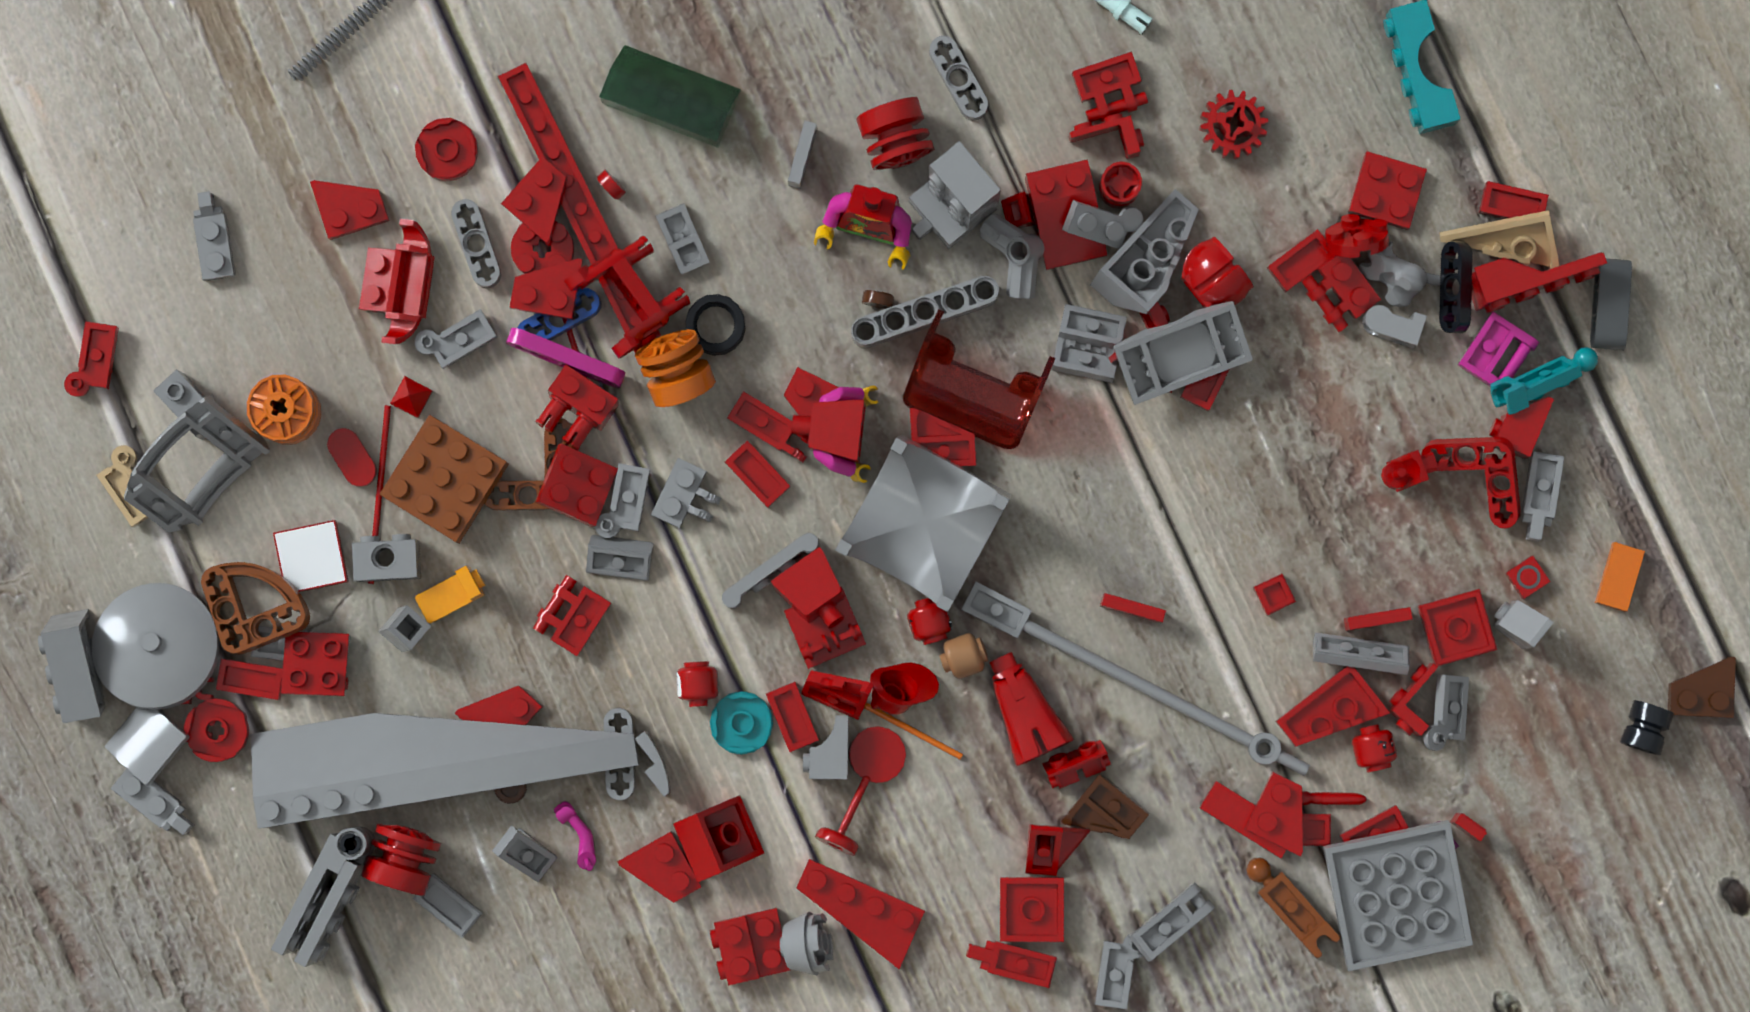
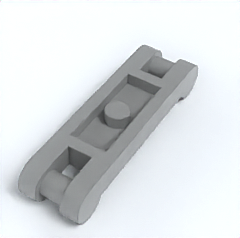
[722,533,819,609]

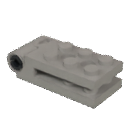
[271,827,375,967]

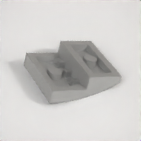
[1051,304,1127,383]
[105,707,190,786]

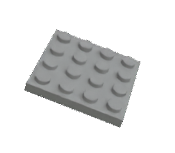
[1323,820,1473,971]

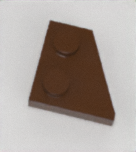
[1668,657,1736,718]

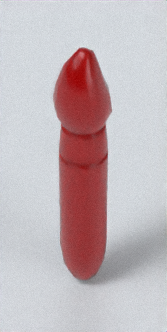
[1302,791,1367,806]

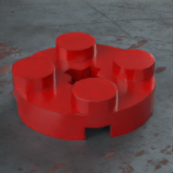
[1325,214,1389,258]
[511,220,574,274]
[184,698,249,762]

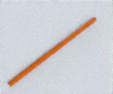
[864,702,963,759]

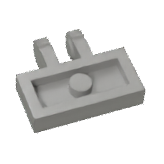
[651,458,721,528]

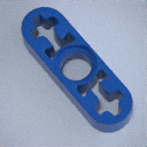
[517,288,602,341]

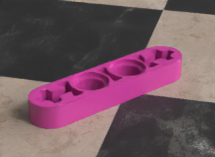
[506,327,626,388]

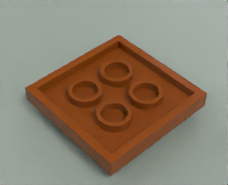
[379,414,509,544]

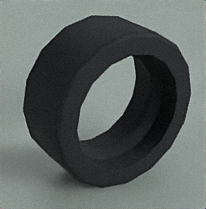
[685,294,746,356]

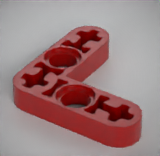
[1421,437,1521,529]

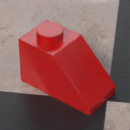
[1489,396,1554,460]

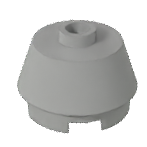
[780,912,833,976]

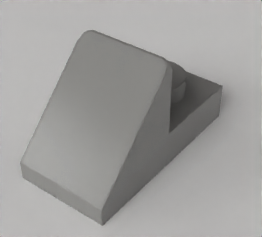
[492,825,557,882]

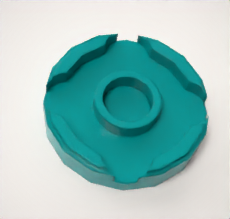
[710,691,773,755]

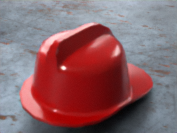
[870,662,939,715]

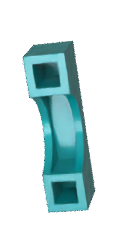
[1383,0,1460,135]

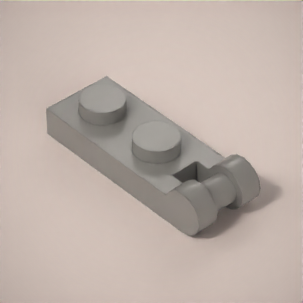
[1129,882,1215,962]

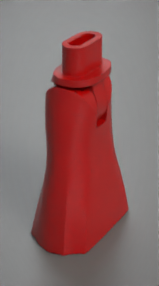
[989,652,1074,766]

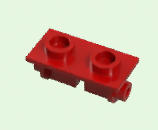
[1042,740,1111,789]

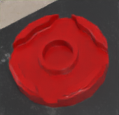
[415,118,478,181]

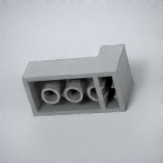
[909,141,1001,249]

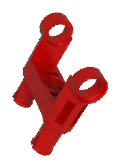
[564,236,690,359]

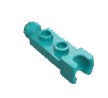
[1490,347,1598,415]

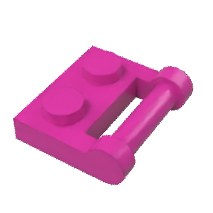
[1458,312,1539,386]

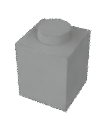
[378,605,431,652]

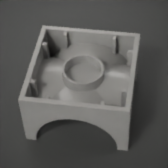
[835,434,1012,612]

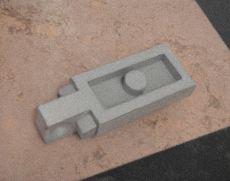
[193,191,236,281]
[1521,451,1564,542]
[111,768,195,835]

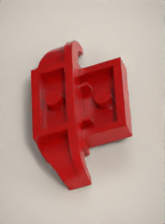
[359,219,435,344]

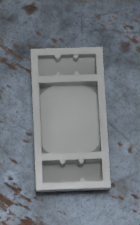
[1113,301,1253,405]

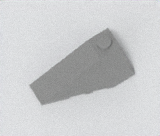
[1090,189,1199,314]

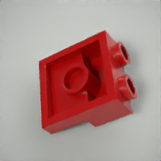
[710,908,790,986]

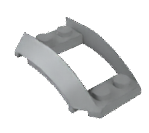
[124,394,270,532]

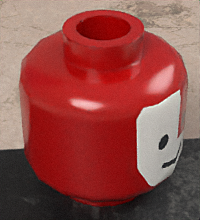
[676,661,719,707]

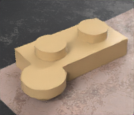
[96,445,148,527]

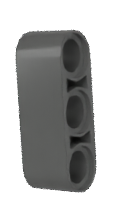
[1590,258,1632,351]

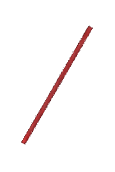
[368,405,391,584]

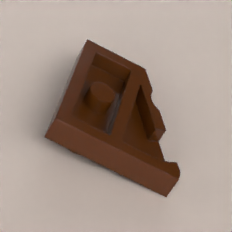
[1061,773,1149,839]

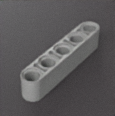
[851,276,999,348]

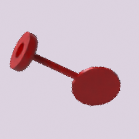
[815,726,906,856]

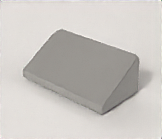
[586,535,653,581]

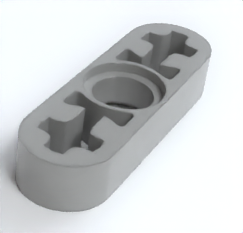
[929,36,988,121]
[451,199,501,288]
[604,708,635,800]

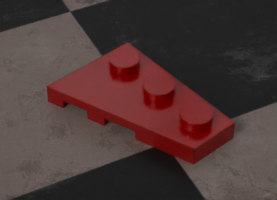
[1275,666,1390,747]

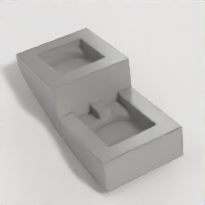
[655,203,710,275]
[635,731,671,797]

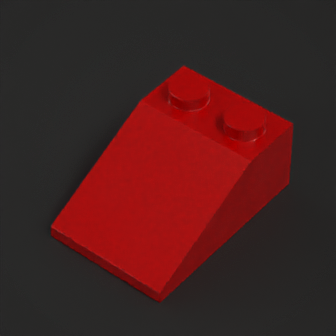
[1025,159,1107,270]

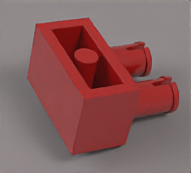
[535,364,619,450]

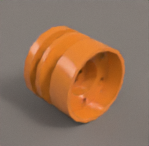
[635,329,716,407]
[247,374,321,445]

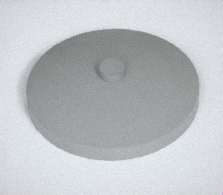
[92,583,220,710]

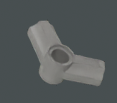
[980,213,1044,299]

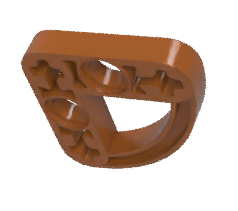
[201,562,310,655]

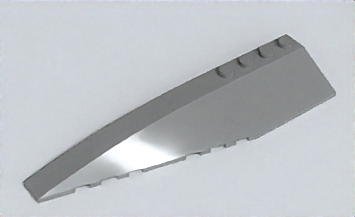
[251,713,639,829]

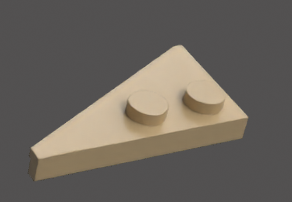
[1439,210,1560,269]

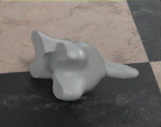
[1358,241,1440,307]

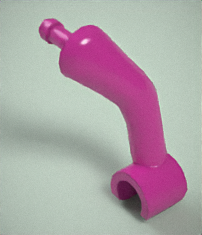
[554,801,596,871]

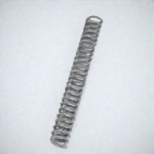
[288,0,391,81]

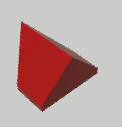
[1025,824,1091,876]

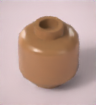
[939,633,989,679]

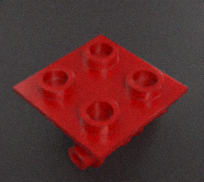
[784,586,866,669]
[281,632,349,696]

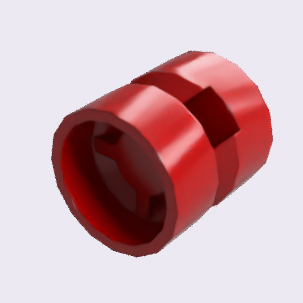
[1099,161,1142,209]

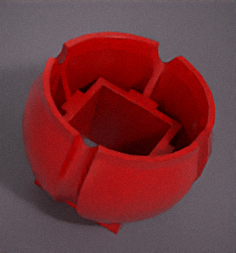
[1180,237,1254,308]

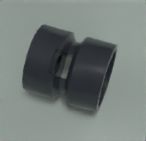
[1620,700,1674,756]

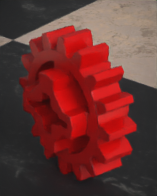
[1199,90,1268,159]

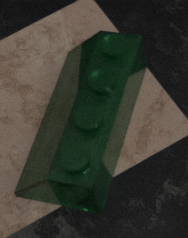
[599,45,741,148]

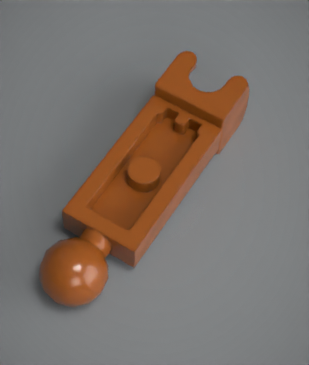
[1246,857,1340,959]

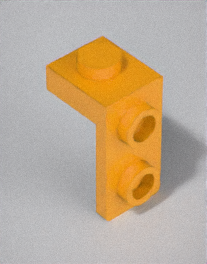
[415,566,486,624]

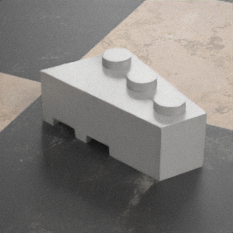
[38,609,105,723]

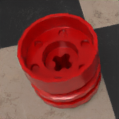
[856,97,935,170]
[361,823,442,896]

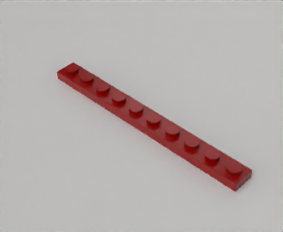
[498,63,661,353]

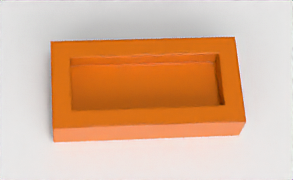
[1595,542,1645,612]

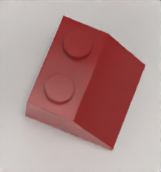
[673,795,765,882]

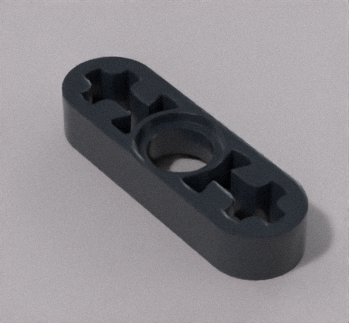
[1439,241,1473,334]

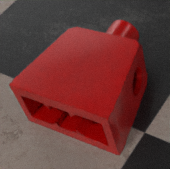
[771,547,845,628]

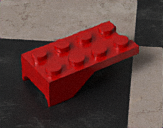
[1472,252,1607,314]

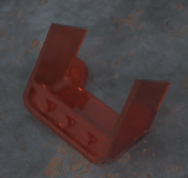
[903,309,1056,449]

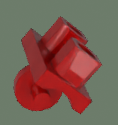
[1381,450,1439,492]

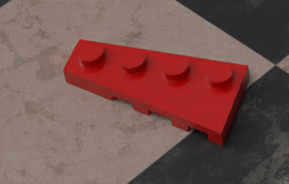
[796,859,925,969]

